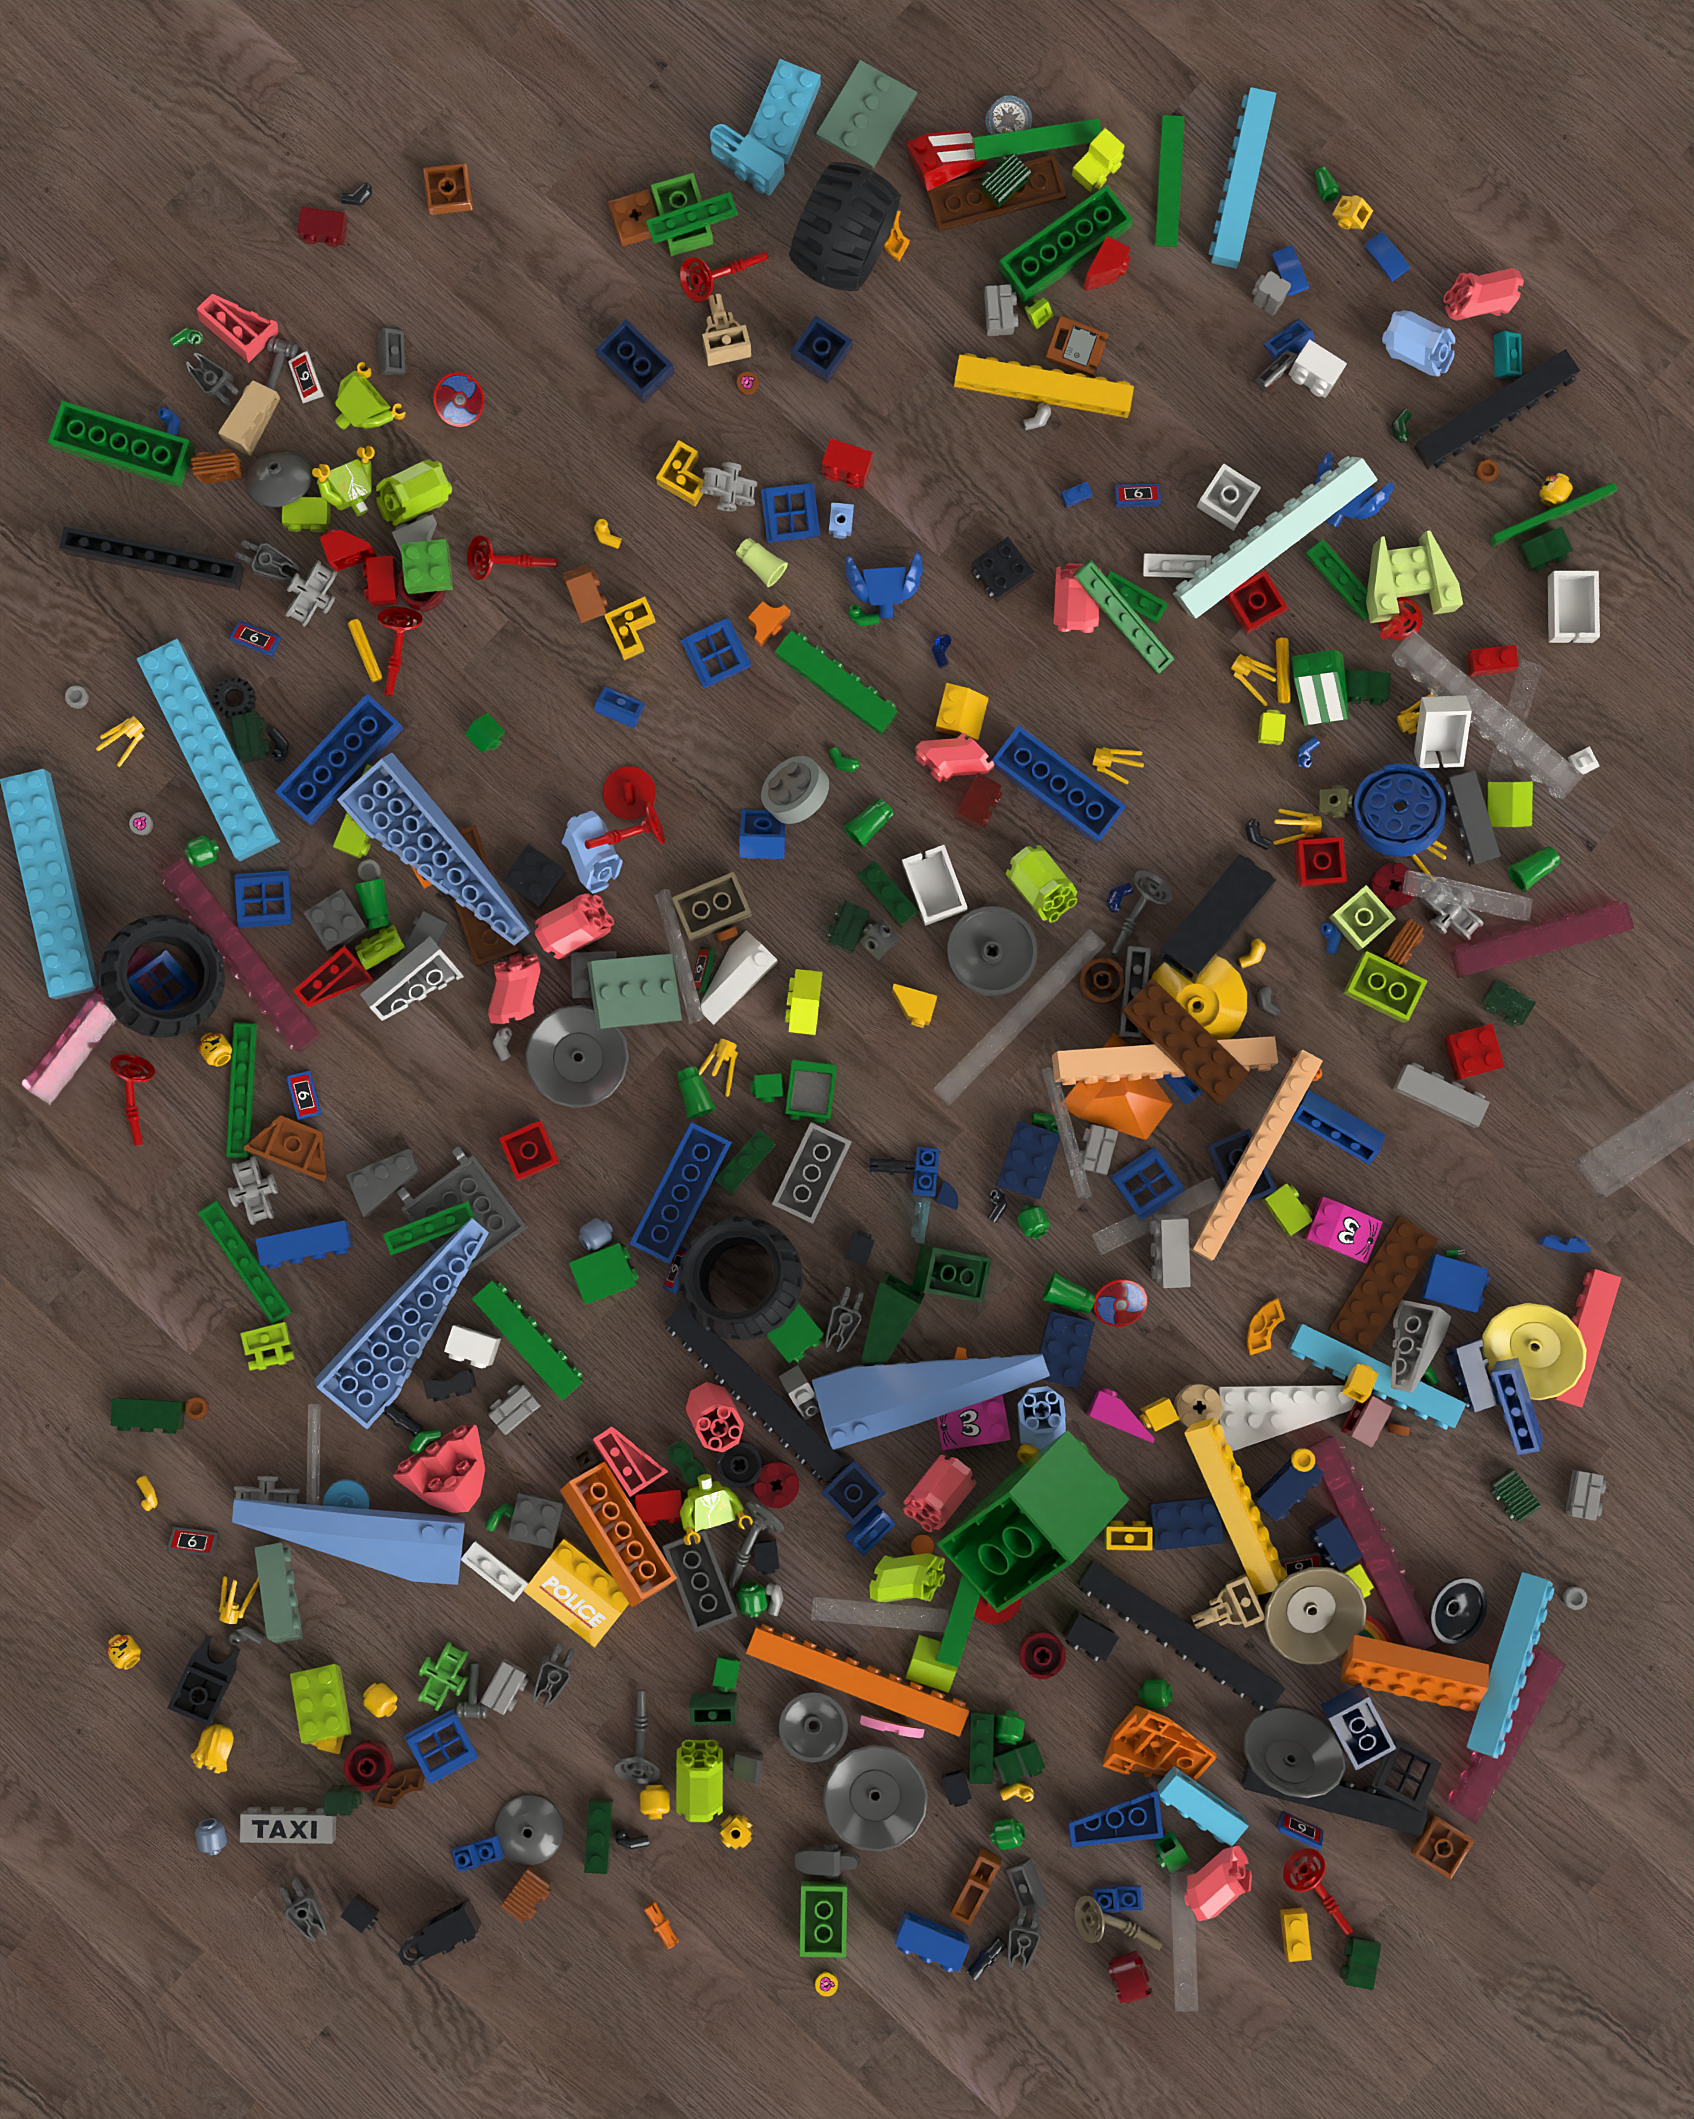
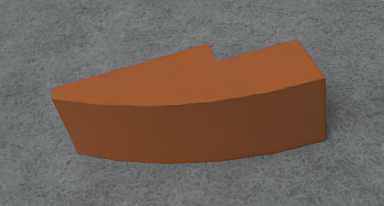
[950,1847,1002,1925]

